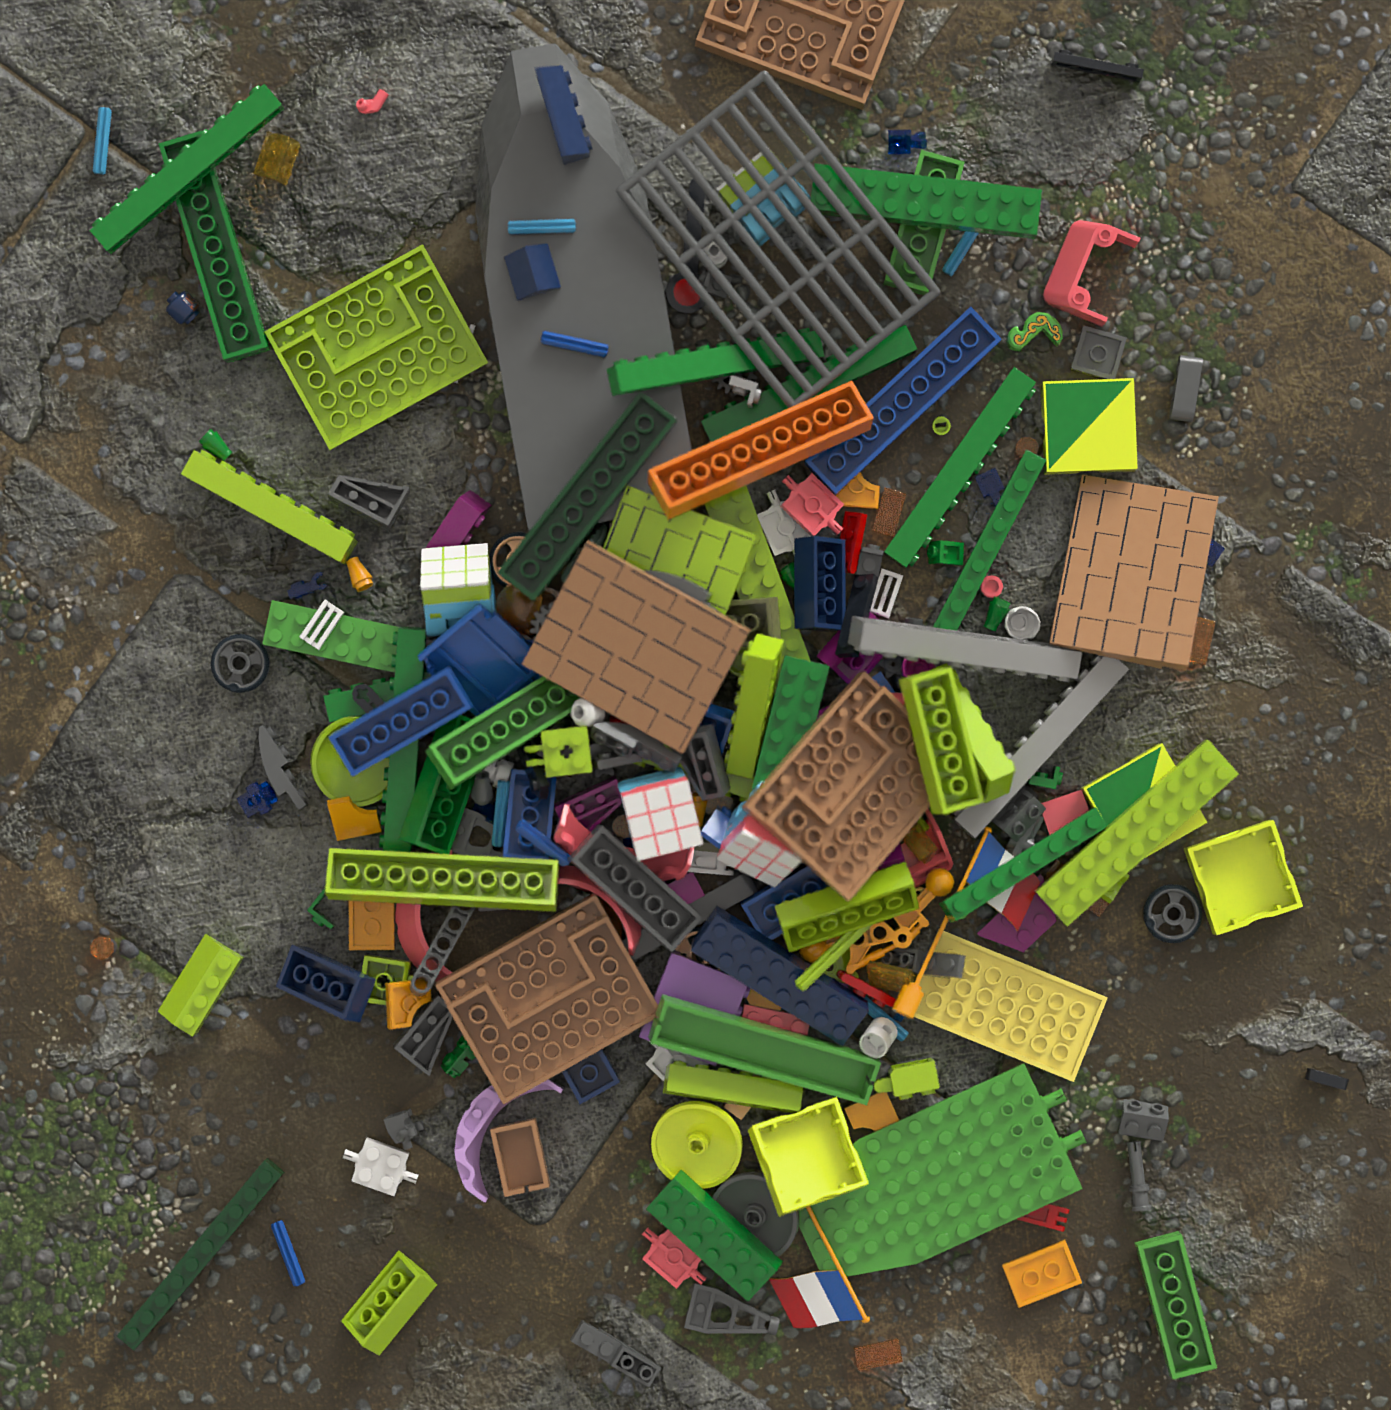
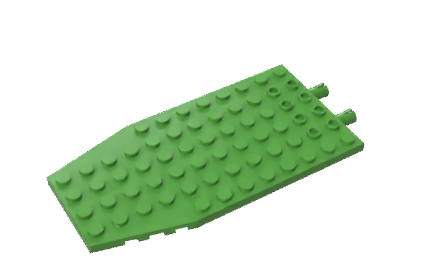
[799,1063,1087,1277]

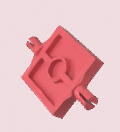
[780,473,844,536]
[642,1227,706,1289]

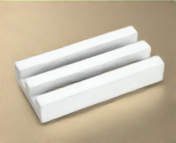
[870,569,903,619]
[300,600,345,650]

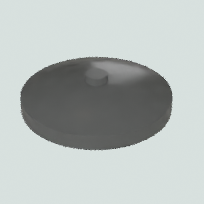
[712,1172,799,1257]

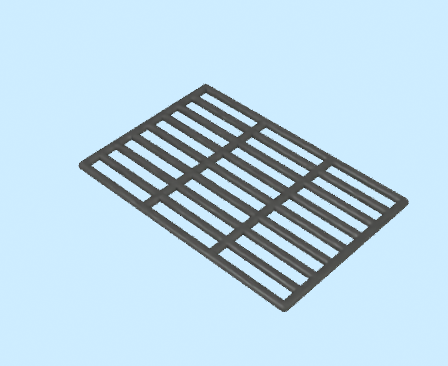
[616,71,940,408]

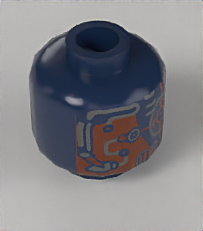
[166,291,200,325]

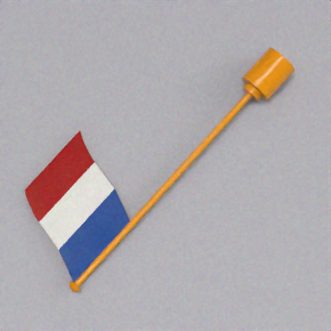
[892,827,1040,1019]
[769,1206,870,1328]

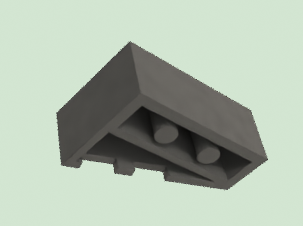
[328,475,410,532]
[667,724,731,800]
[393,991,453,1076]

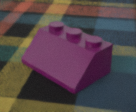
[816,612,884,685]

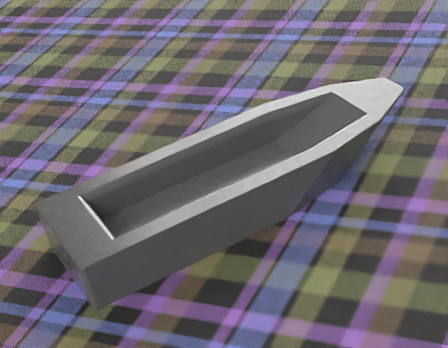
[475,43,699,531]

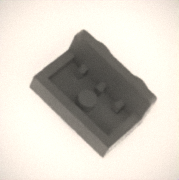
[1118,1099,1169,1141]

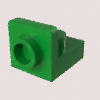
[927,540,964,566]
[1027,766,1063,789]

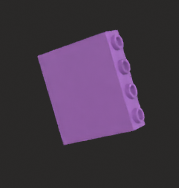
[639,950,751,1066]

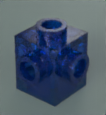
[236,781,278,818]

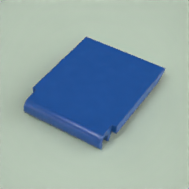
[418,603,542,717]

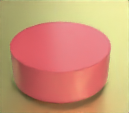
[980,575,1003,598]

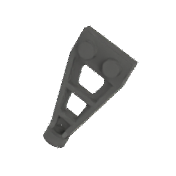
[451,808,505,857]
[684,1282,780,1336]

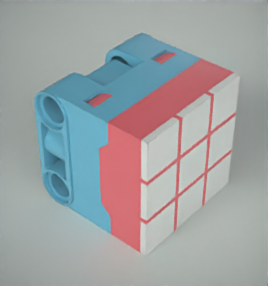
[617,767,703,861]
[716,781,802,887]

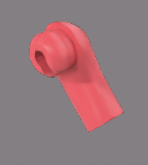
[356,89,389,114]

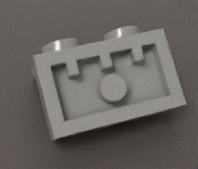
[729,376,761,408]

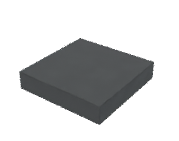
[1070,325,1127,379]

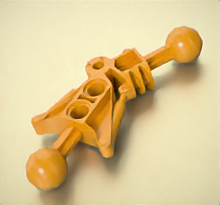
[799,868,954,974]

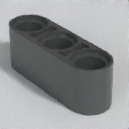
[1169,355,1203,423]

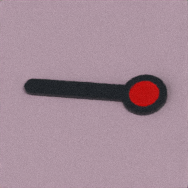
[666,179,705,314]

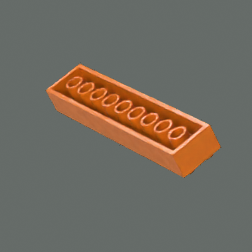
[647,381,873,520]

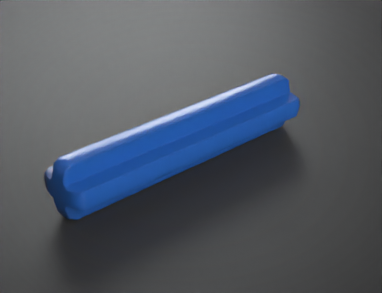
[541,331,609,357]
[515,820,570,867]
[271,1220,305,1286]

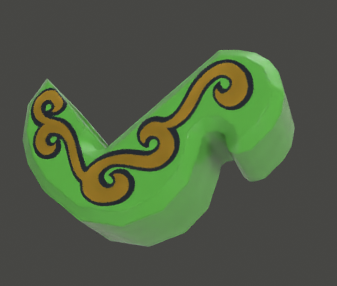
[1006,312,1063,351]

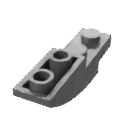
[642,570,725,616]
[590,722,682,773]
[259,725,309,810]
[879,947,965,979]
[570,1320,661,1387]

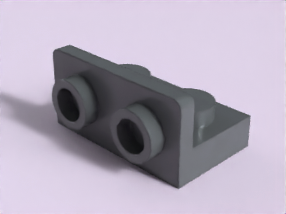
[590,743,642,770]
[991,787,1046,842]

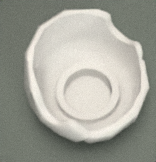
[1004,606,1041,640]

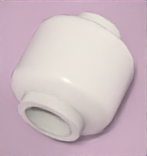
[571,698,605,727]

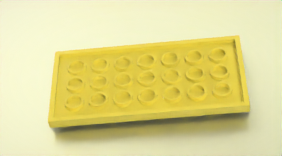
[914,929,1107,1082]

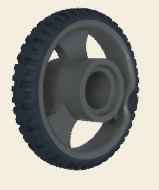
[211,634,270,693]
[1143,884,1203,943]

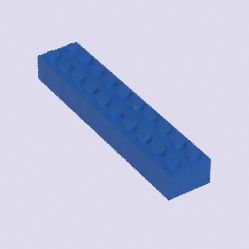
[804,307,1002,495]

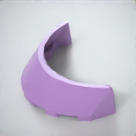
[455,1079,564,1202]

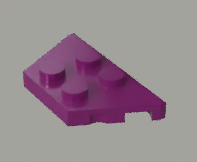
[977,874,1056,952]

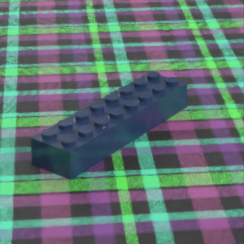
[691,906,869,1046]

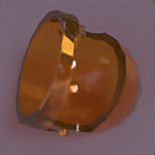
[494,584,559,638]

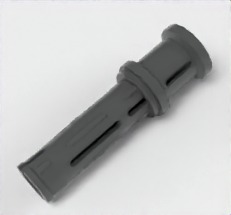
[1126,1141,1152,1211]

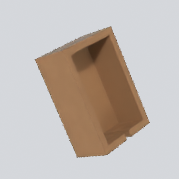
[490,1117,550,1197]

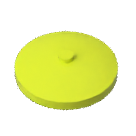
[651,1101,743,1189]

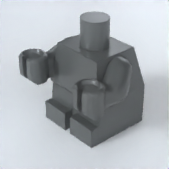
[384,1108,425,1150]

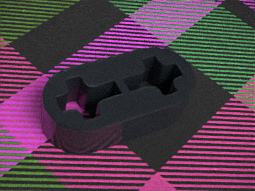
[352,684,385,713]
[1304,1068,1349,1090]

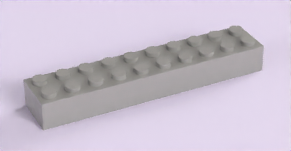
[848,616,1082,682]
[952,655,1129,838]

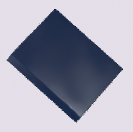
[504,243,561,301]

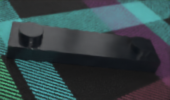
[1051,50,1144,83]
[835,574,878,658]
[516,741,550,800]

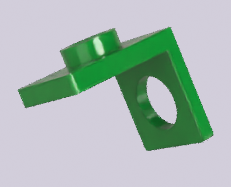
[307,889,336,929]

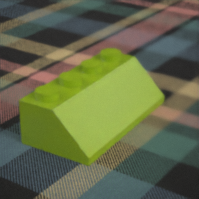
[158,934,244,1037]
[341,1250,437,1356]

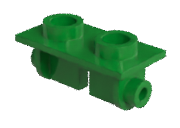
[440,1035,476,1079]

